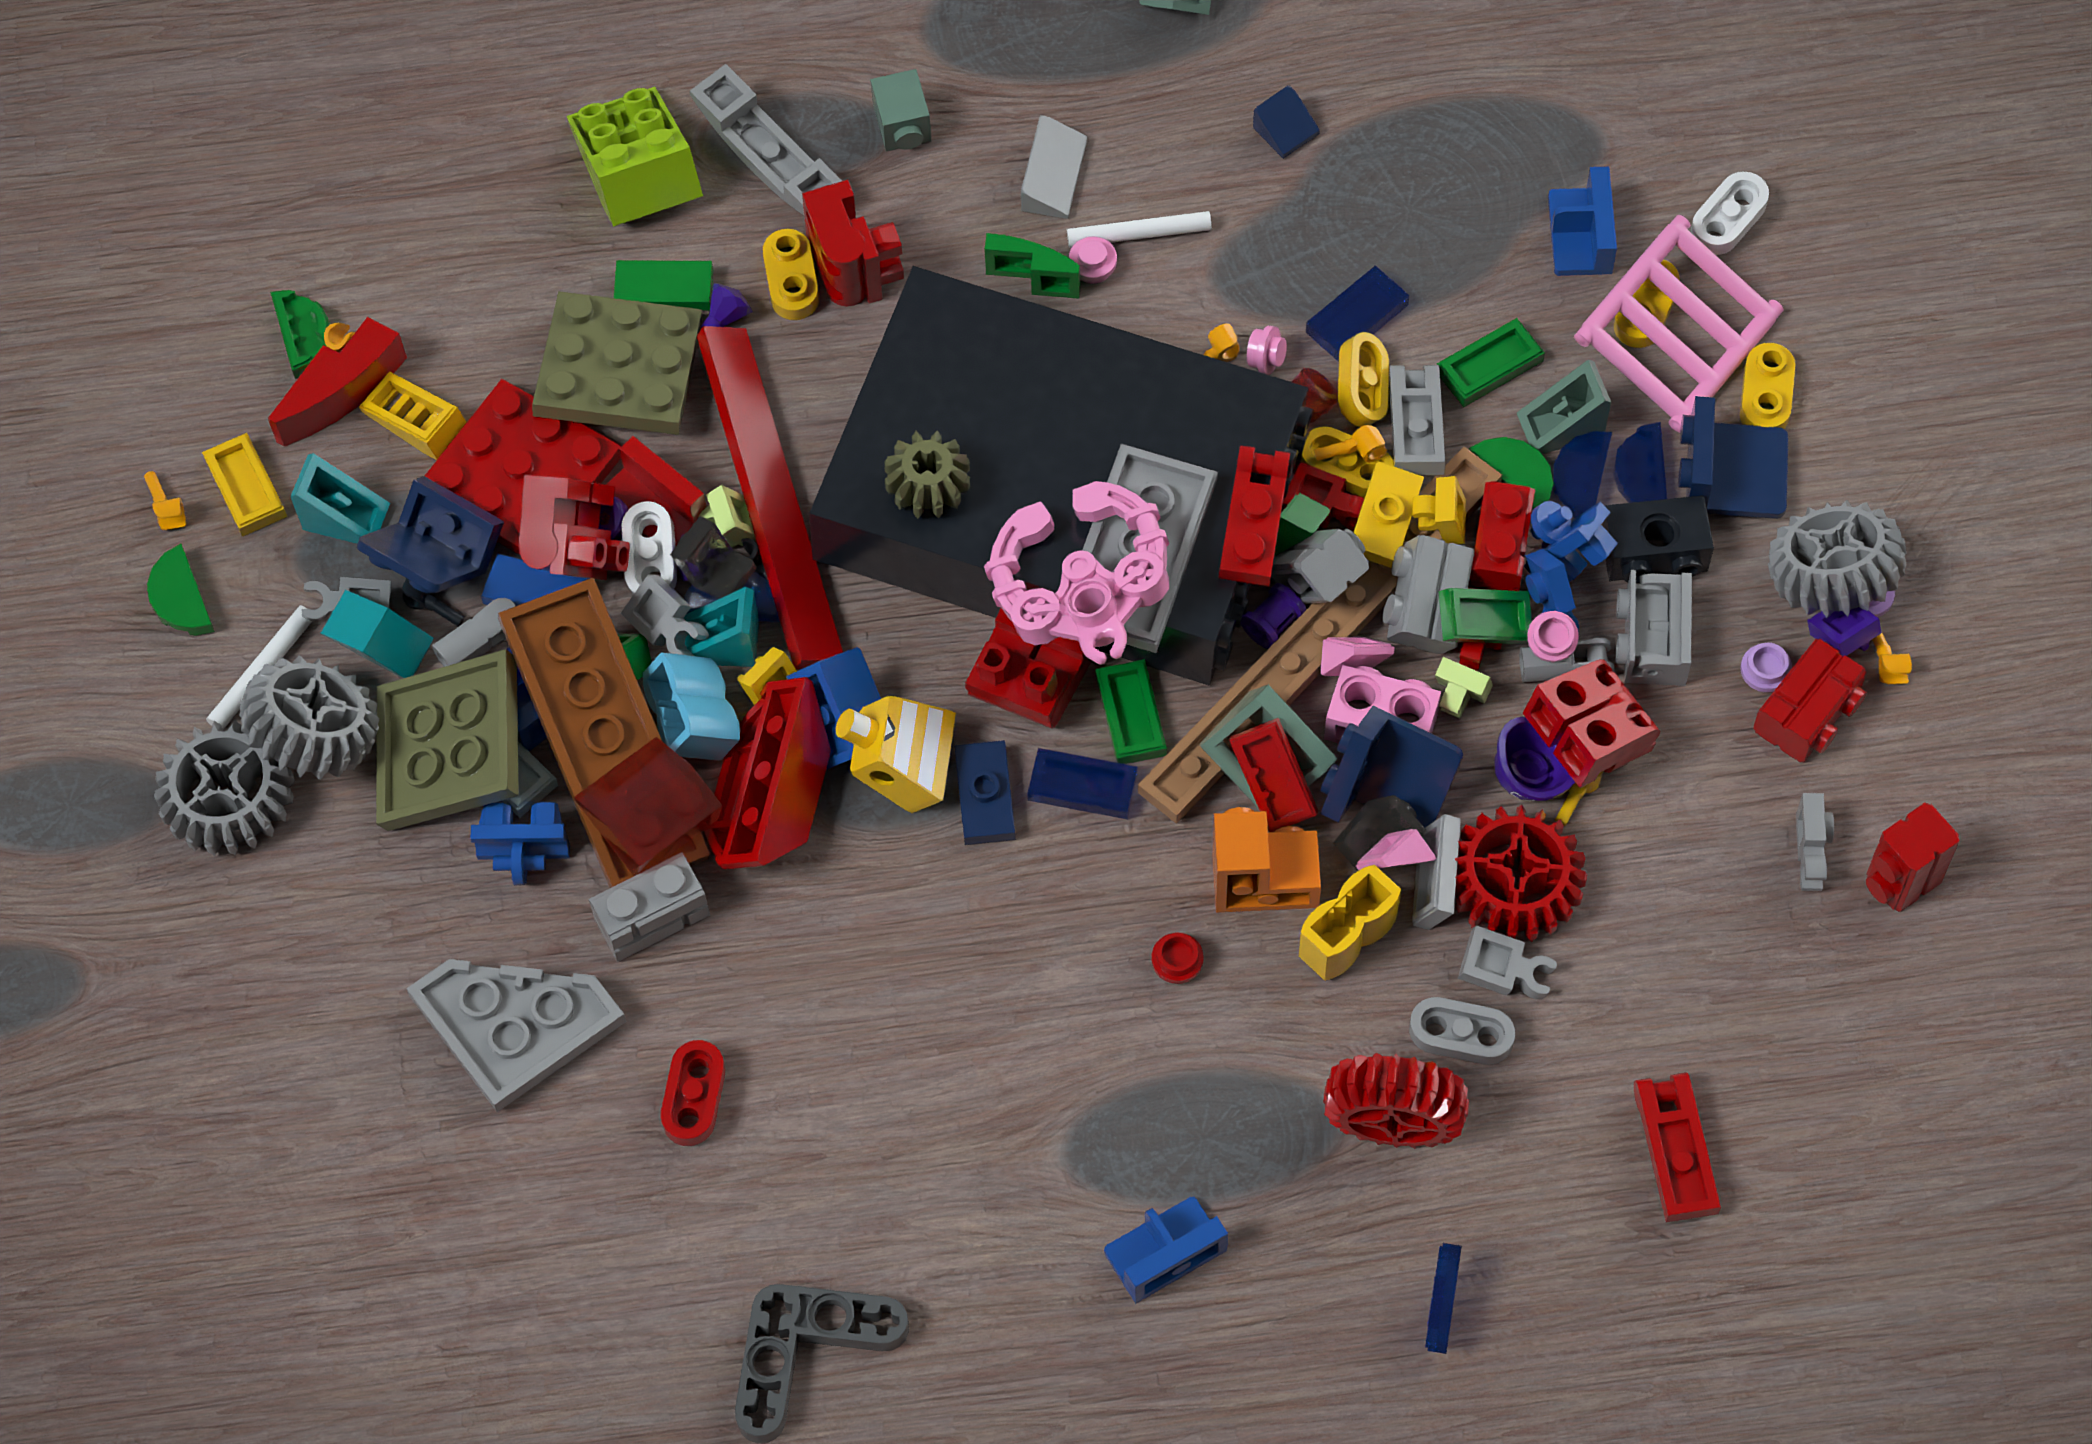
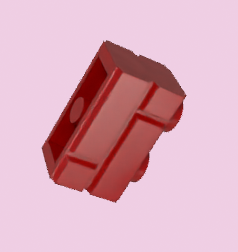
[1469,481,1535,591]
[1753,638,1867,762]
[1866,802,1960,912]

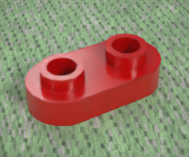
[661,1040,726,1146]

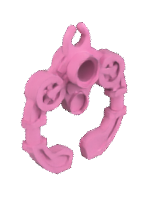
[984,481,1170,665]

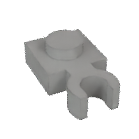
[621,574,709,656]
[302,577,392,621]
[1796,793,1834,891]
[1457,925,1557,999]

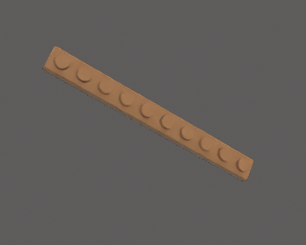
[1138,447,1502,824]

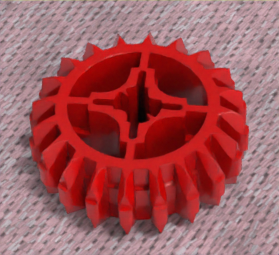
[1454,805,1587,943]
[1323,1053,1469,1149]

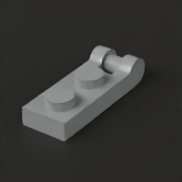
[1389,365,1445,475]

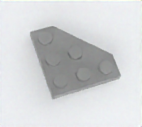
[406,959,627,1112]

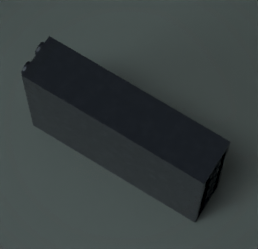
[809,266,1313,686]

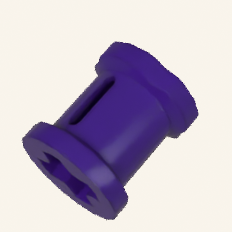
[1241,583,1306,649]

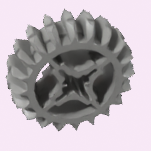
[1768,500,1907,618]
[239,655,380,780]
[154,720,295,856]

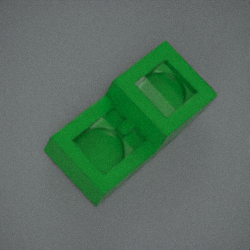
[984,233,1080,299]

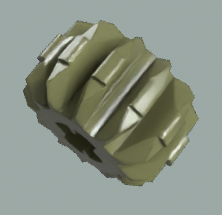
[885,430,970,519]

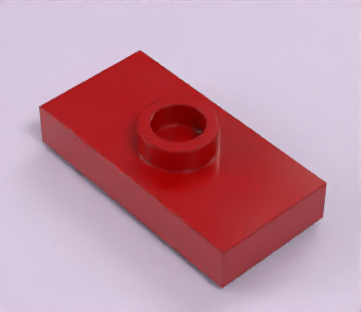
[1229,718,1319,832]

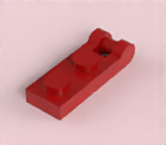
[1219,445,1290,586]
[1633,1072,1721,1223]

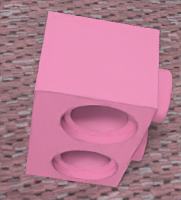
[1324,665,1441,743]

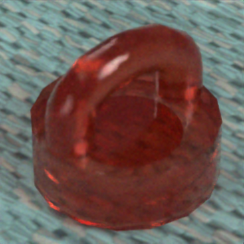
[1291,368,1338,423]

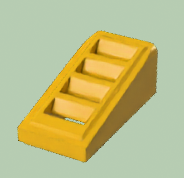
[359,371,467,460]

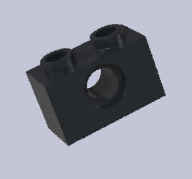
[1601,495,1714,583]

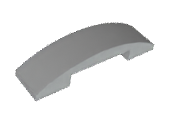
[690,64,842,215]

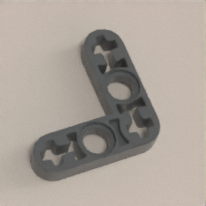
[735,1284,909,1443]

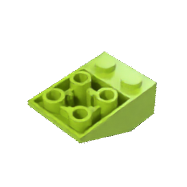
[566,87,703,227]

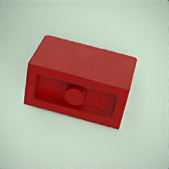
[606,436,707,548]

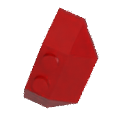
[704,677,831,869]

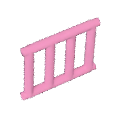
[1574,215,1784,433]

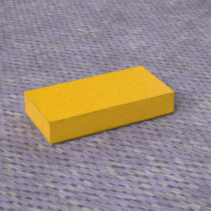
[202,433,288,537]

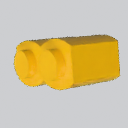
[1299,865,1401,981]

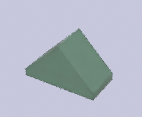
[1517,360,1611,454]

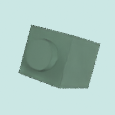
[870,69,932,152]

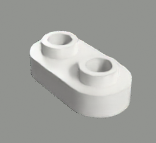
[1691,172,1769,255]
[622,501,677,594]

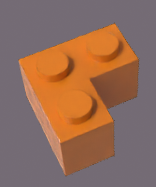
[1212,807,1321,913]

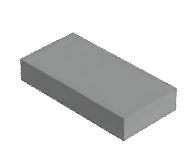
[1412,814,1461,930]

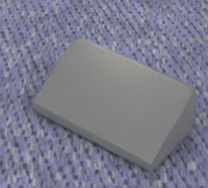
[1021,115,1087,219]

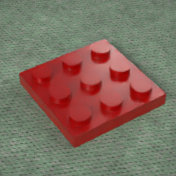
[425,379,621,555]

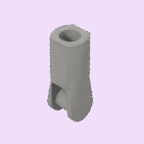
[432,598,515,667]
[1519,638,1615,683]

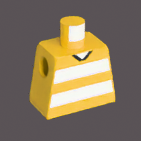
[836,696,956,813]

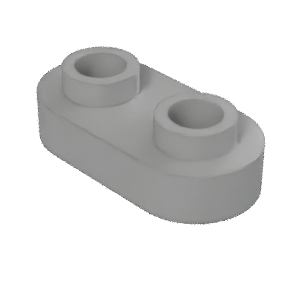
[1409,997,1515,1065]

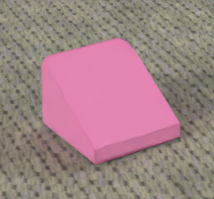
[1321,637,1394,676]
[1356,829,1436,870]

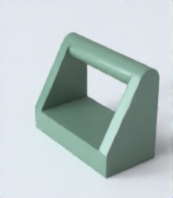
[1199,684,1337,809]

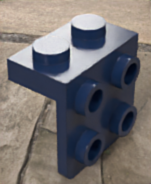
[1678,396,1788,519]
[356,476,504,593]
[1320,706,1463,832]

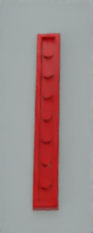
[697,326,843,669]

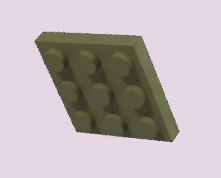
[532,291,702,435]
[376,649,519,831]

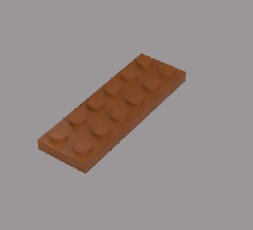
[498,577,710,888]

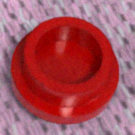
[1151,932,1204,984]

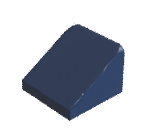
[1253,85,1320,159]

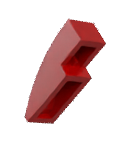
[268,317,407,447]

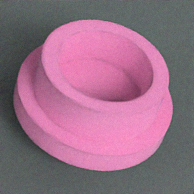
[1069,237,1117,284]
[1247,326,1287,375]
[1527,611,1579,662]

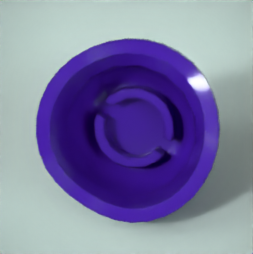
[1494,716,1575,802]

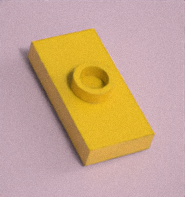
[1353,461,1424,568]

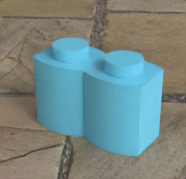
[643,652,740,761]

